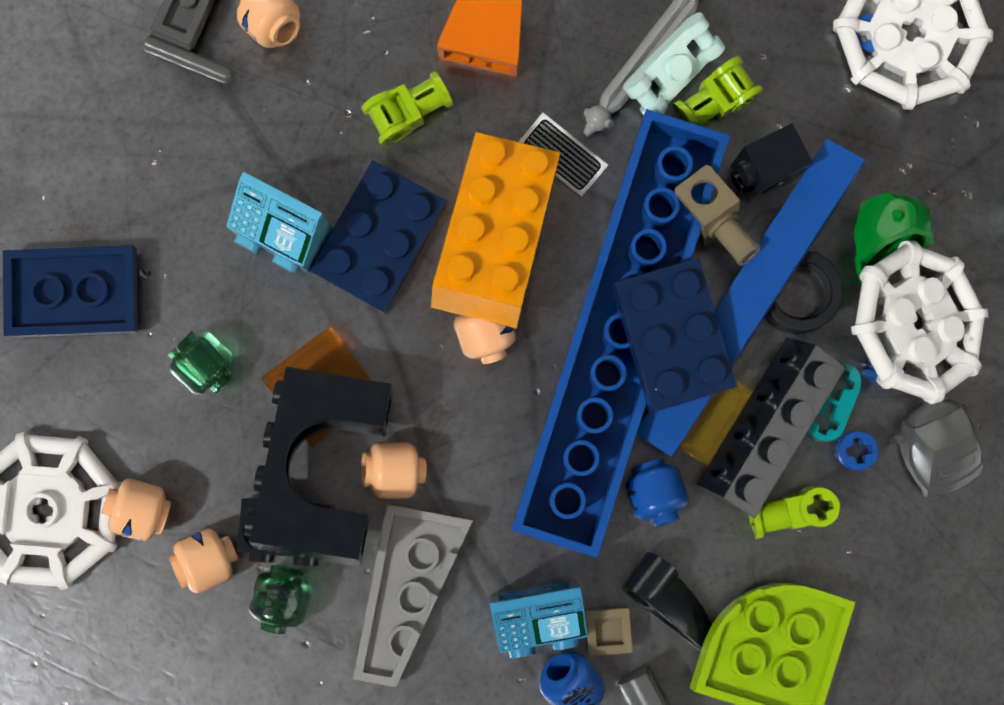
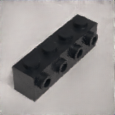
[697,337,846,518]

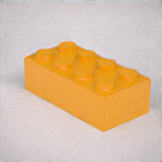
[431,132,560,329]

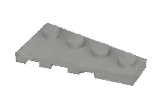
[353,504,473,688]

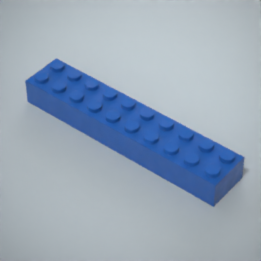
[511,109,730,558]

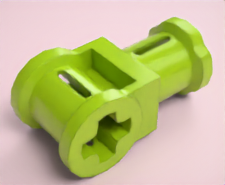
[672,55,764,126]
[361,71,453,146]
[748,486,840,540]

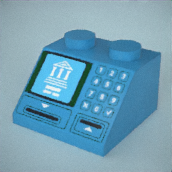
[490,580,588,658]

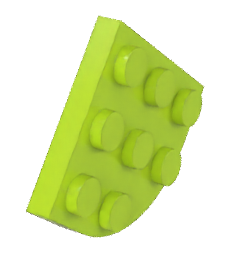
[689,583,856,705]

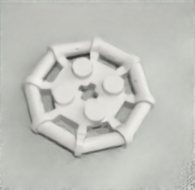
[833,0,994,110]
[851,240,989,404]
[0,431,122,591]

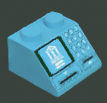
[226,172,333,274]

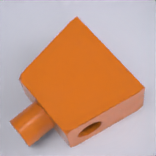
[437,0,522,77]

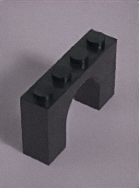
[244,367,393,567]

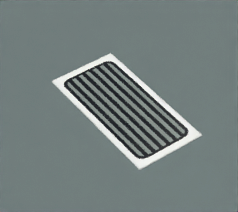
[519,113,608,197]

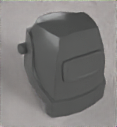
[895,399,984,498]

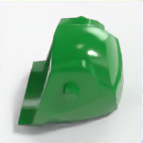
[854,192,934,284]

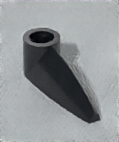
[622,552,712,652]

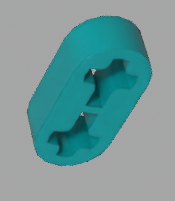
[806,362,862,442]

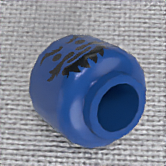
[625,459,689,527]
[539,652,605,705]

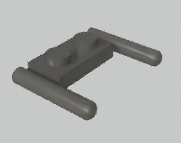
[144,0,234,84]

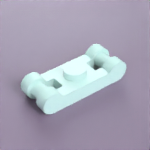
[623,12,725,116]

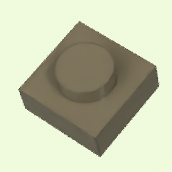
[584,607,633,656]

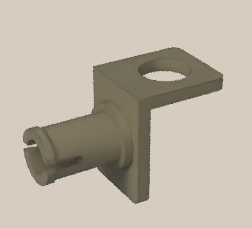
[675,165,761,266]

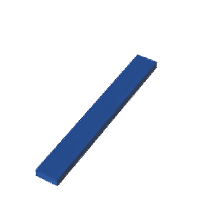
[637,139,865,458]

